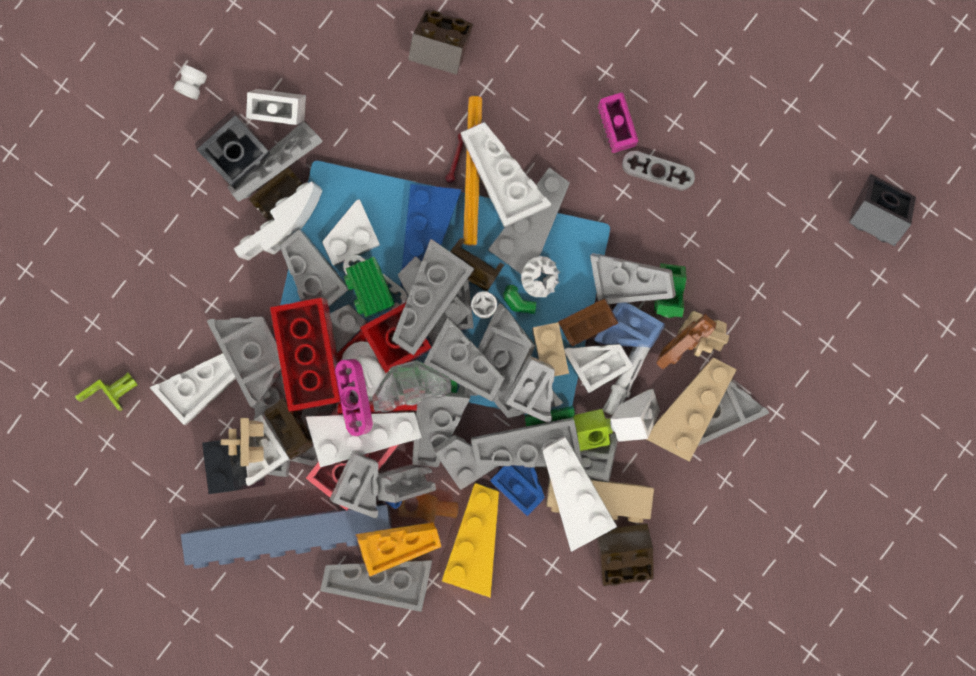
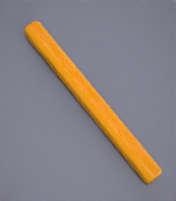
[463,96,482,246]

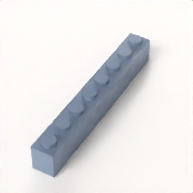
[181,503,392,569]

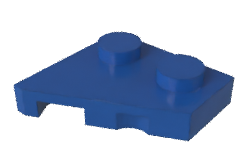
[490,465,545,516]

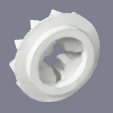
[521,256,560,297]

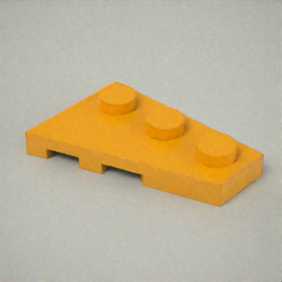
[356,523,441,576]

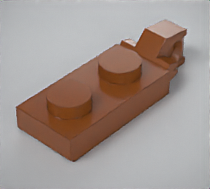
[656,314,717,369]

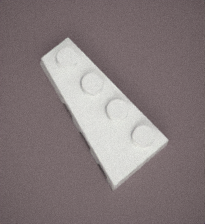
[461,122,551,227]
[306,412,422,467]
[542,436,617,552]

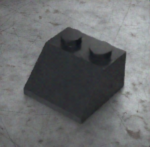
[195,110,270,187]
[849,174,916,246]
[202,437,266,494]

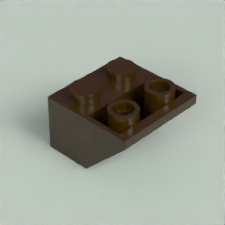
[408,9,474,75]
[597,523,654,586]

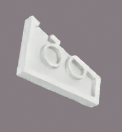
[150,354,236,425]

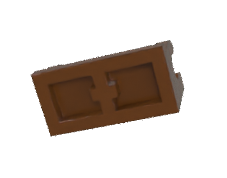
[558,298,618,346]

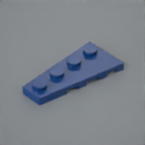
[400,184,462,287]

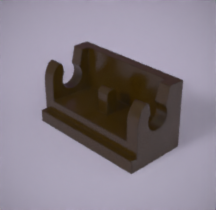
[248,167,303,221]
[450,238,504,292]
[264,398,314,460]

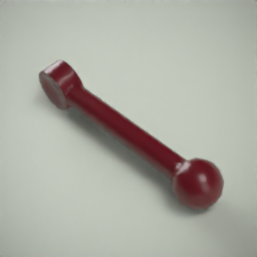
[445,133,464,183]

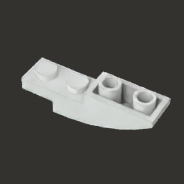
[234,182,322,261]

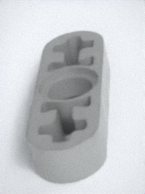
[622,151,695,191]

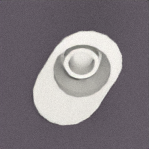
[342,342,390,402]

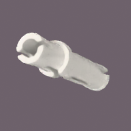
[602,347,650,416]

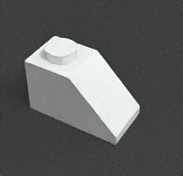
[610,389,660,441]

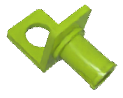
[75,372,138,411]

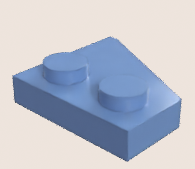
[594,302,665,348]

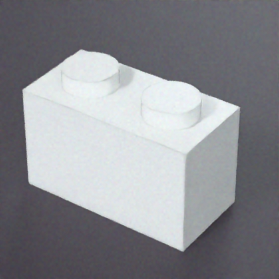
[246,89,306,125]

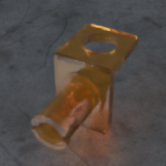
[397,493,458,523]

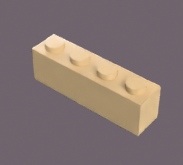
[546,476,654,523]

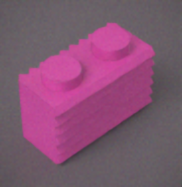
[597,92,639,153]

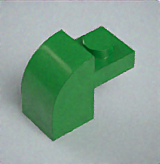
[654,263,687,318]

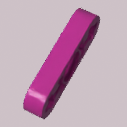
[335,359,373,436]

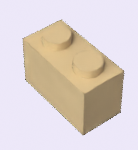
[532,322,569,377]

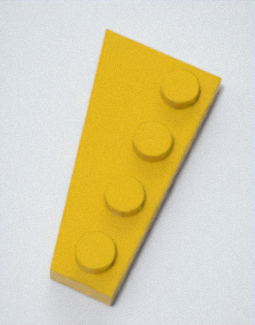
[442,483,499,597]

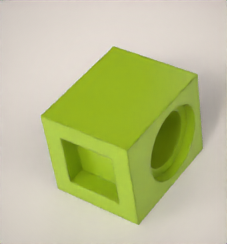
[572,409,613,451]

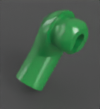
[503,284,536,314]

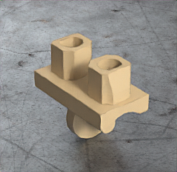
[677,311,729,357]
[221,418,264,466]

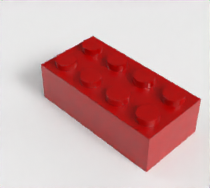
[270,297,341,412]

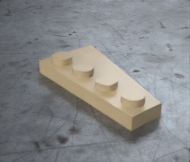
[646,358,737,462]

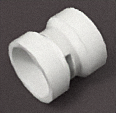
[173,65,207,100]
[471,292,497,319]

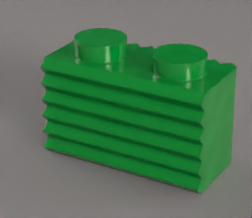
[344,257,396,318]

